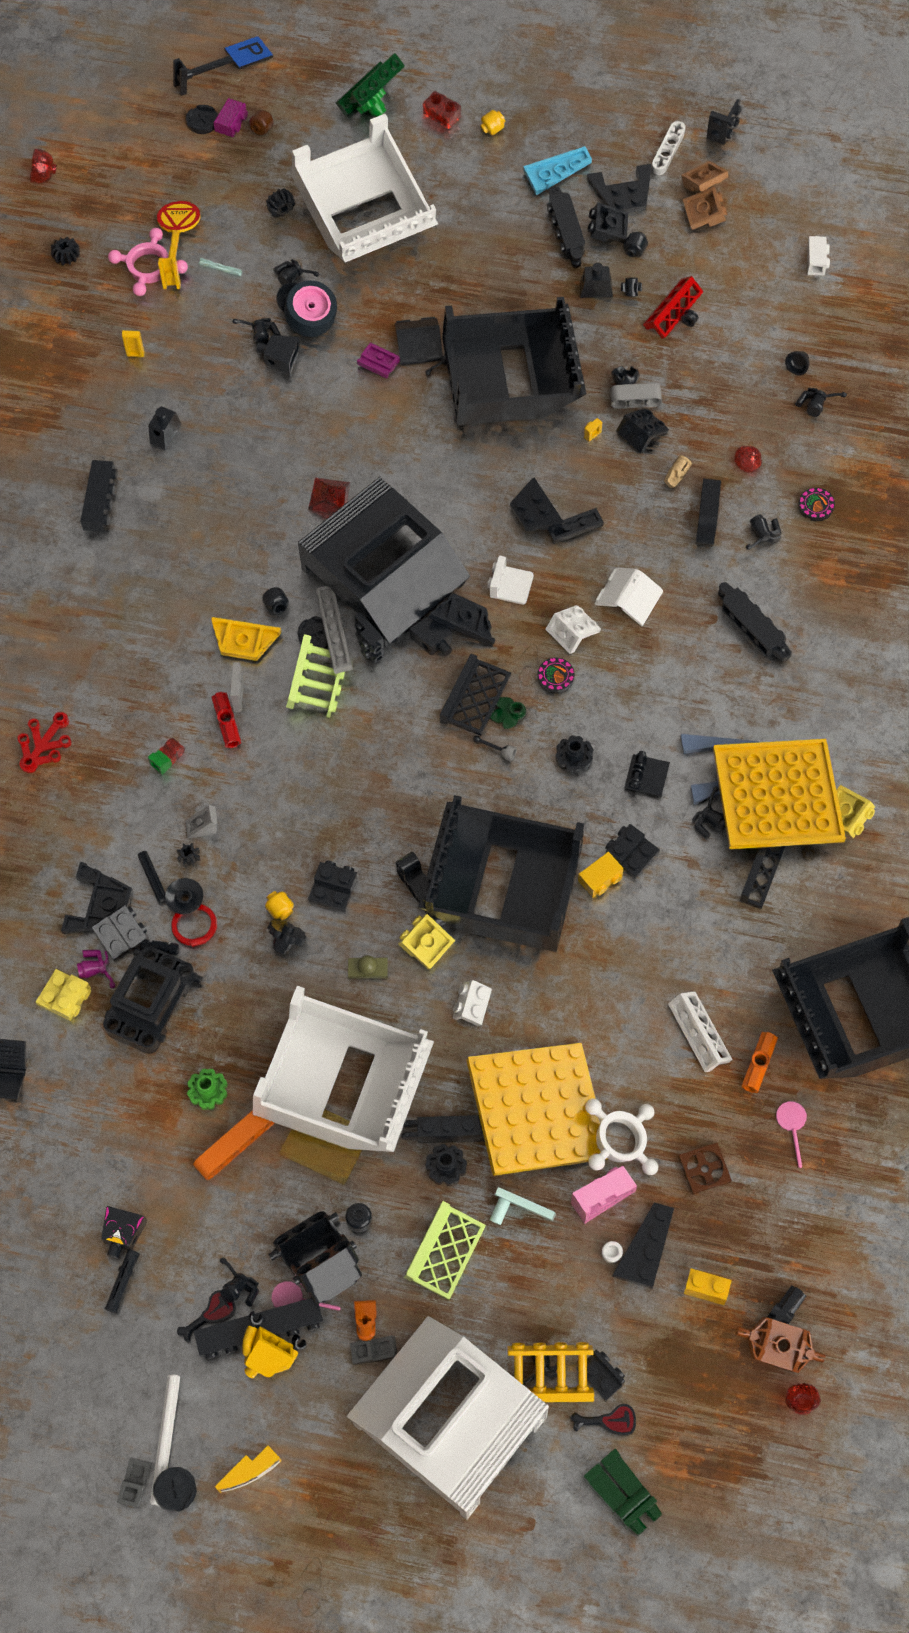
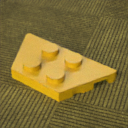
[211,617,282,661]

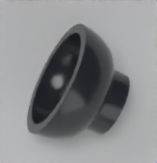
[785,351,810,375]

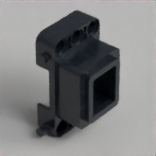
[103,946,203,1054]
[268,1211,362,1304]

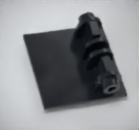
[624,751,670,796]

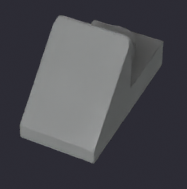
[185,805,217,838]

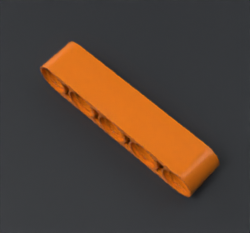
[193,1110,274,1180]

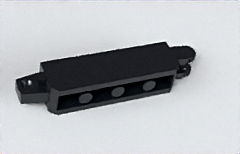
[547,187,585,268]
[718,582,792,662]
[401,1115,485,1144]

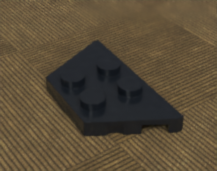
[510,477,565,532]
[428,593,495,646]

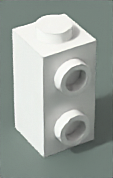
[807,236,830,275]

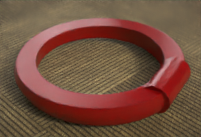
[171,904,217,947]

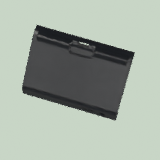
[394,316,443,365]
[0,1039,27,1100]

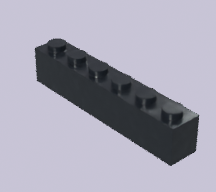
[194,1298,324,1360]

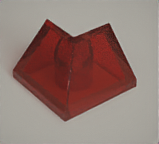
[308,477,351,513]

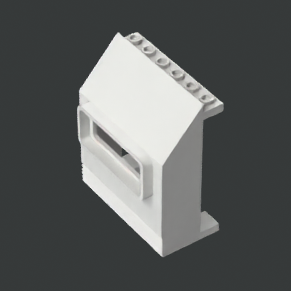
[292,114,438,262]
[253,986,434,1152]
[346,1316,549,1520]

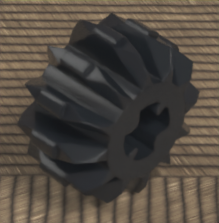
[266,188,295,217]
[51,236,80,266]

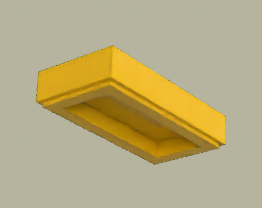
[122,330,145,357]

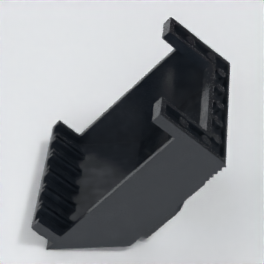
[442,297,586,425]
[298,476,470,648]
[418,795,585,952]
[772,917,909,1079]

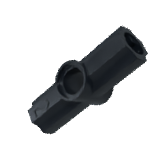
[767,1285,806,1324]

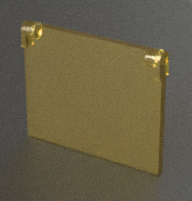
[279,1109,362,1185]

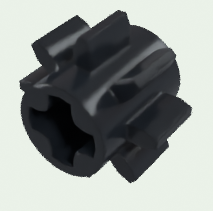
[621,277,642,296]
[177,843,201,868]

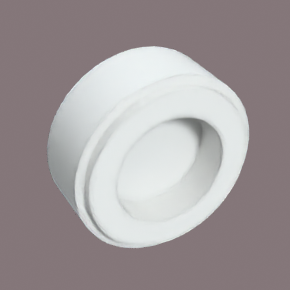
[602,1241,623,1263]

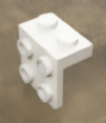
[487,556,534,605]

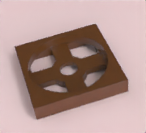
[678,1143,732,1195]

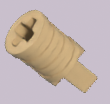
[664,455,692,488]

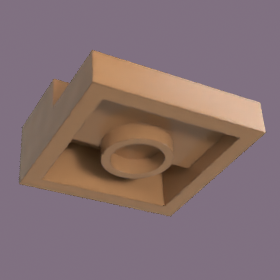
[681,161,729,192]
[683,186,728,230]

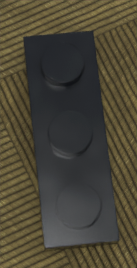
[547,508,604,544]

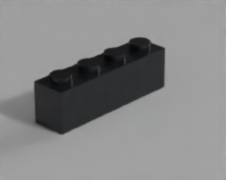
[80,460,118,532]

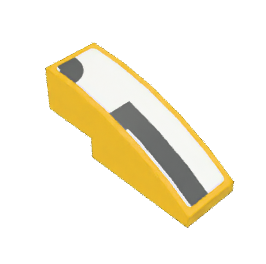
[215,1446,281,1493]

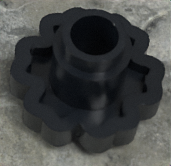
[555,735,594,773]
[267,919,307,954]
[425,1144,467,1186]

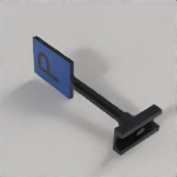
[173,36,273,96]

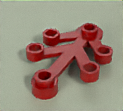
[17,712,72,773]

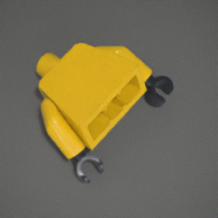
[242,1311,306,1378]

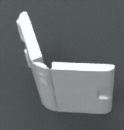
[595,568,663,626]

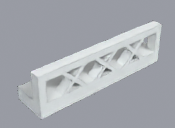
[668,992,732,1072]

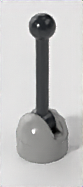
[473,735,517,762]

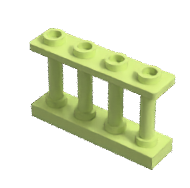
[286,634,345,718]

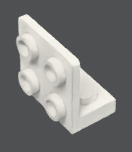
[545,605,601,654]

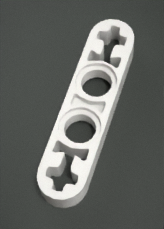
[652,121,685,175]

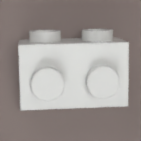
[453,980,492,1026]

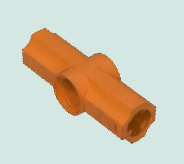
[741,1032,778,1093]

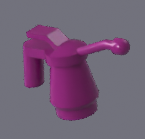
[77,949,115,989]

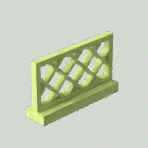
[404,1201,486,1300]

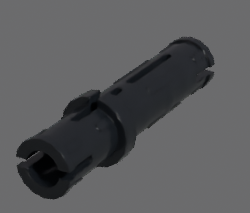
[104,1249,140,1314]

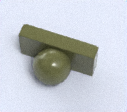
[348,955,388,979]

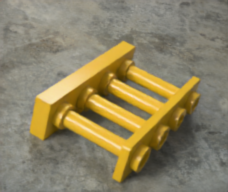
[507,1342,594,1402]

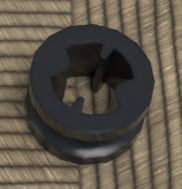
[681,309,699,327]

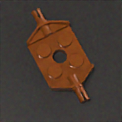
[735,1317,826,1373]

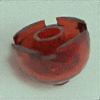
[30,149,57,184]

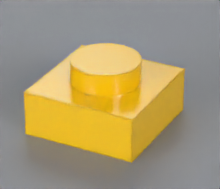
[584,418,602,442]

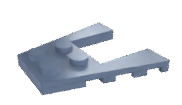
[680,734,759,805]

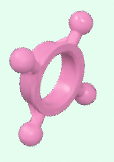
[108,228,188,296]

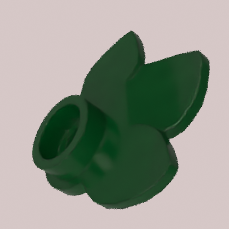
[490,697,526,729]

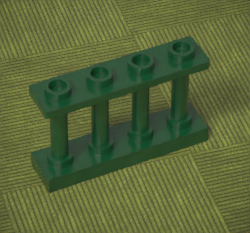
[335,53,405,116]

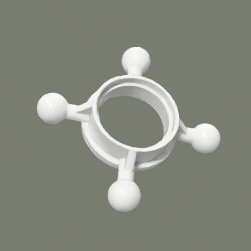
[585,1099,658,1175]

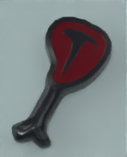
[177,1290,236,1342]
[571,1404,636,1436]

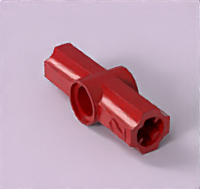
[211,691,241,748]

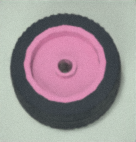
[284,280,337,337]

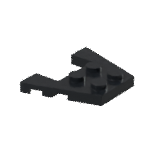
[587,164,651,213]
[61,862,133,934]

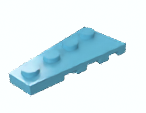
[523,146,592,195]

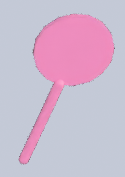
[776,1101,807,1168]
[272,1281,341,1311]

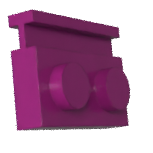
[357,342,400,379]

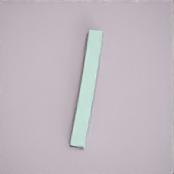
[198,258,242,276]

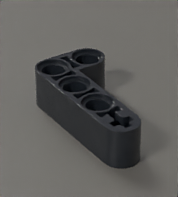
[696,478,721,545]
[395,851,446,926]

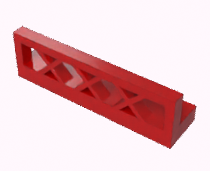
[643,276,704,339]

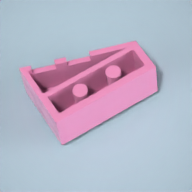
[571,1166,637,1224]

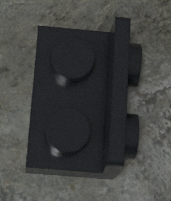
[577,1349,625,1402]

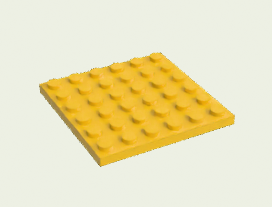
[713,739,846,849]
[466,1043,608,1176]

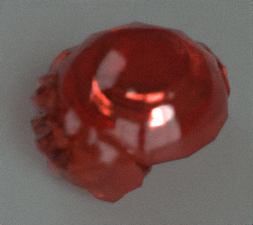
[734,446,762,473]
[785,1383,821,1415]

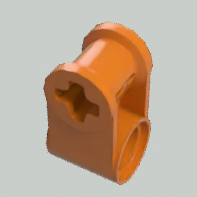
[354,1300,376,1341]

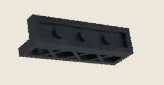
[740,846,785,909]

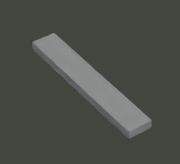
[315,586,353,674]

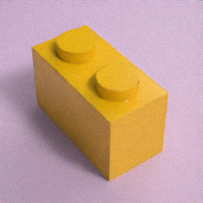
[578,851,623,898]
[684,1268,732,1305]

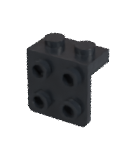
[706,99,742,145]
[616,409,669,453]

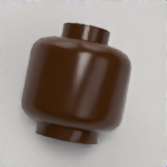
[249,110,274,136]

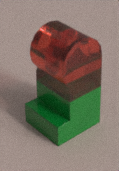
[148,738,185,775]

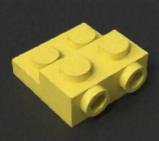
[836,785,875,838]
[398,914,455,970]
[36,969,91,1021]

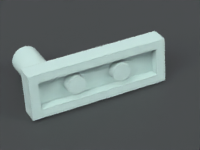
[490,1187,556,1225]

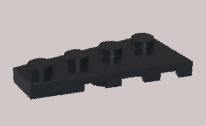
[612,1202,674,1289]

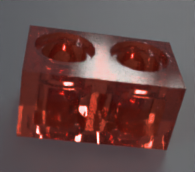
[423,91,461,130]

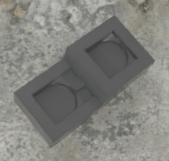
[350,1335,397,1365]
[117,1457,152,1508]

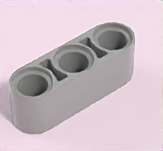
[610,383,662,409]

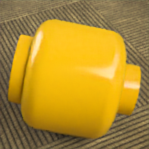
[480,110,506,136]
[265,891,294,920]

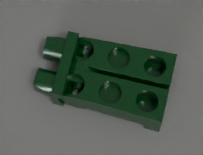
[583,1448,662,1536]

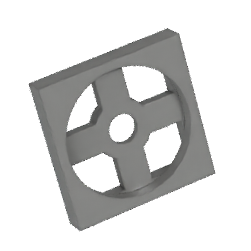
[230,662,244,713]

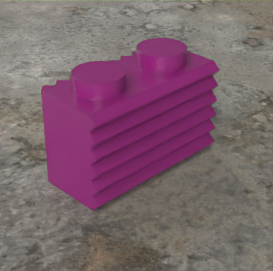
[213,98,248,137]

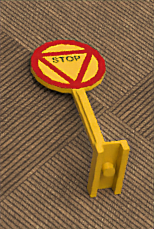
[157,201,201,289]

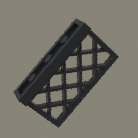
[440,654,511,736]

